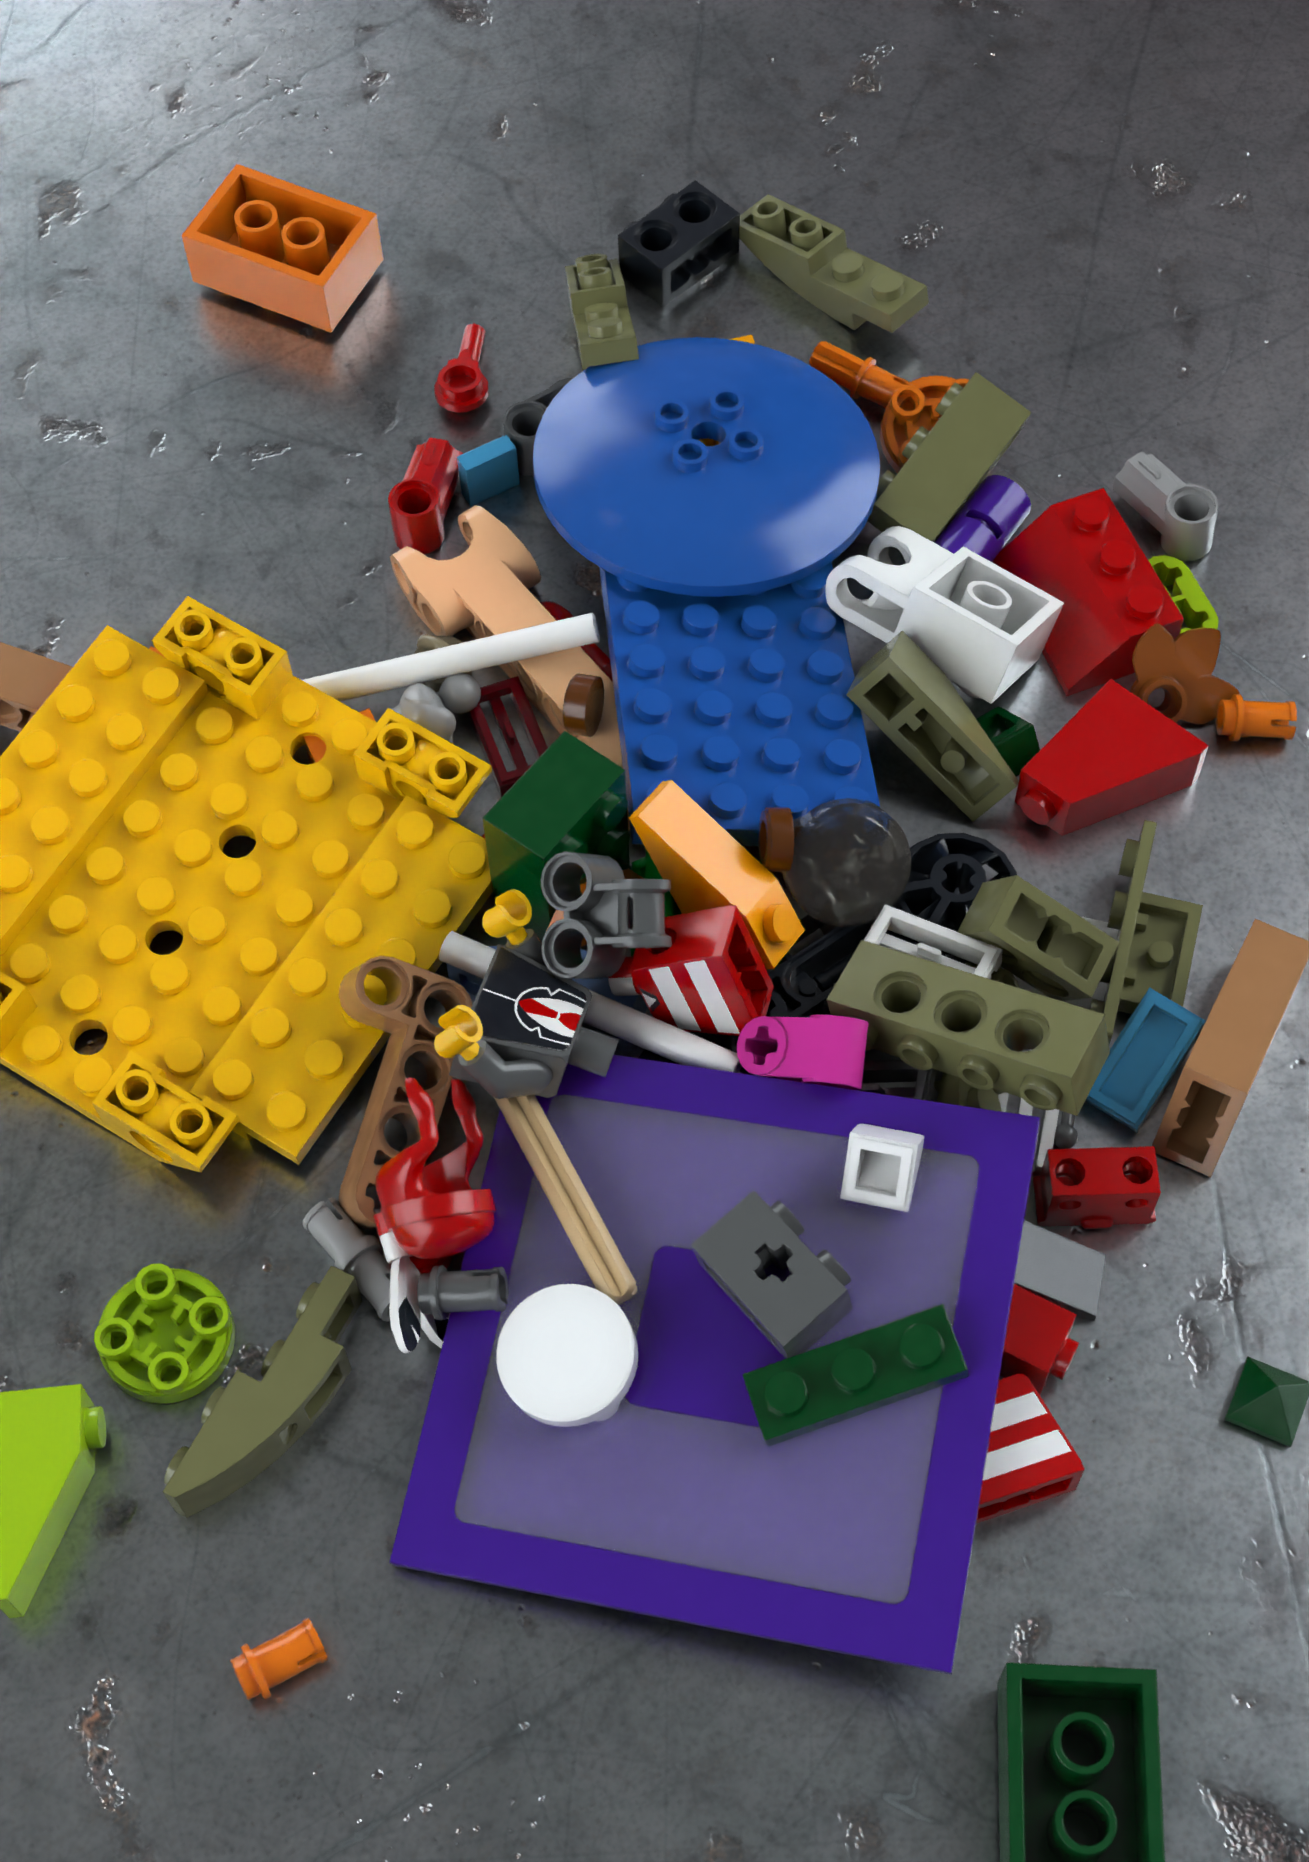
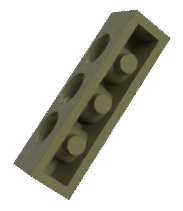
[826,940,1110,1116]

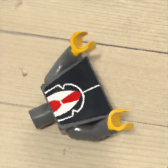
[434,889,619,1099]

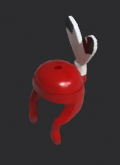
[373,1077,496,1354]

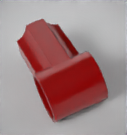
[388,437,463,554]

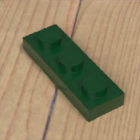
[742,1304,969,1447]

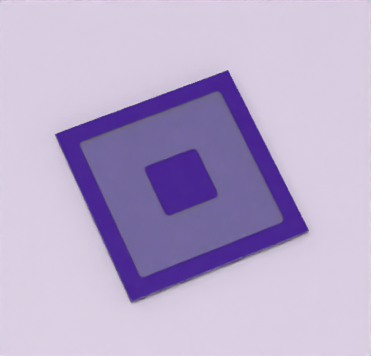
[389,1055,1040,1675]

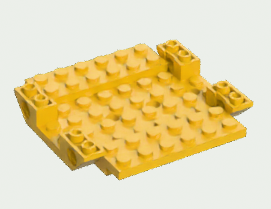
[0,596,493,1173]

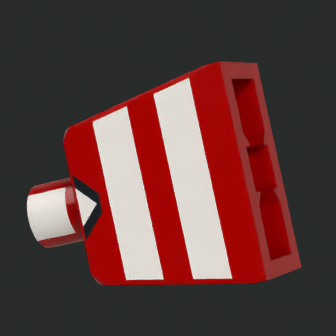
[608,905,774,1036]
[976,1374,1085,1524]

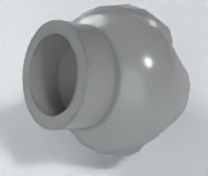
[392,673,481,743]

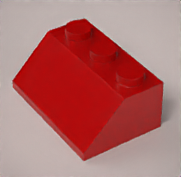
[992,488,1184,696]

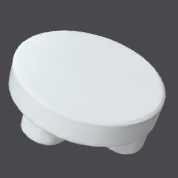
[497,1284,638,1427]

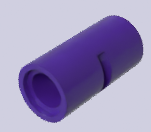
[934,475,1031,562]

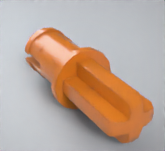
[808,341,909,409]

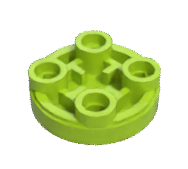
[94,1263,236,1404]

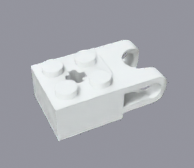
[825,526,1064,704]

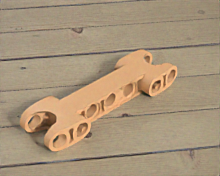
[390,505,630,831]

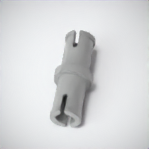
[302,1197,391,1322]

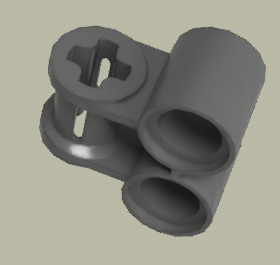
[541,852,672,979]

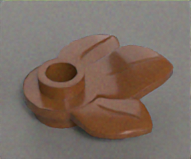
[1130,623,1239,724]

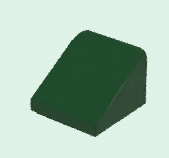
[976,706,1040,777]

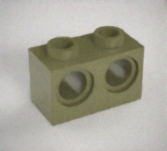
[958,875,1119,1001]

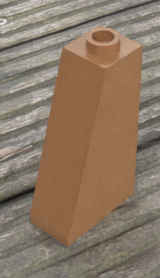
[1152,919,1309,1177]

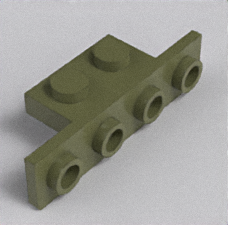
[1089,820,1203,1045]

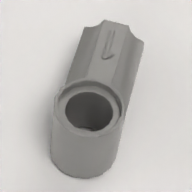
[1113,451,1219,561]

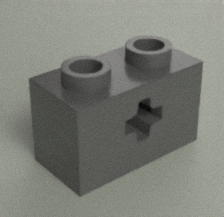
[691,1190,853,1359]

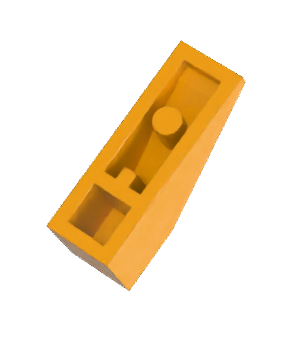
[629,780,805,970]

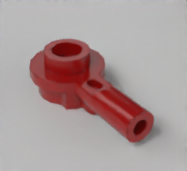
[434,324,489,413]

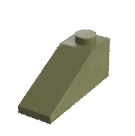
[846,630,1019,822]

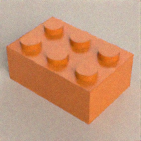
[182,164,383,333]

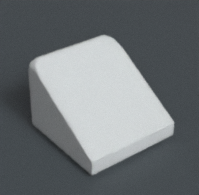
[840,1123,925,1212]

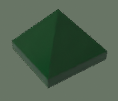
[1224,1357,1309,1447]

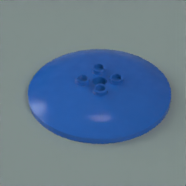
[533,337,880,597]

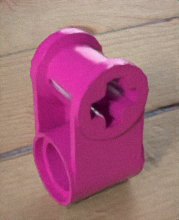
[737,1015,868,1090]

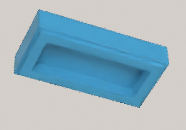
[1085,987,1206,1133]

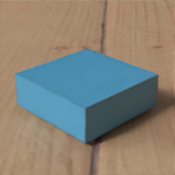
[457,435,520,507]

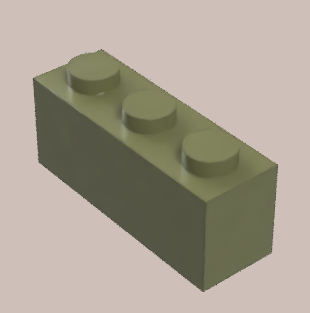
[867,372,1031,542]

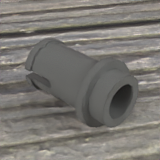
[417,1265,509,1320]

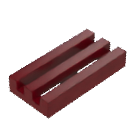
[467,676,548,797]

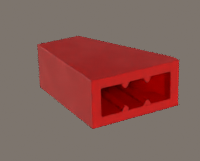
[1014,678,1209,836]

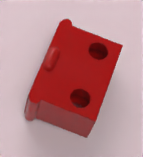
[1033,1146,1161,1229]

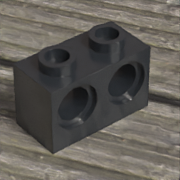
[618,180,740,307]

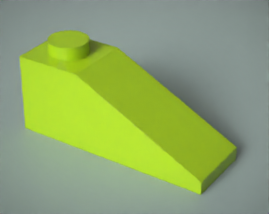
[0,1384,106,1618]

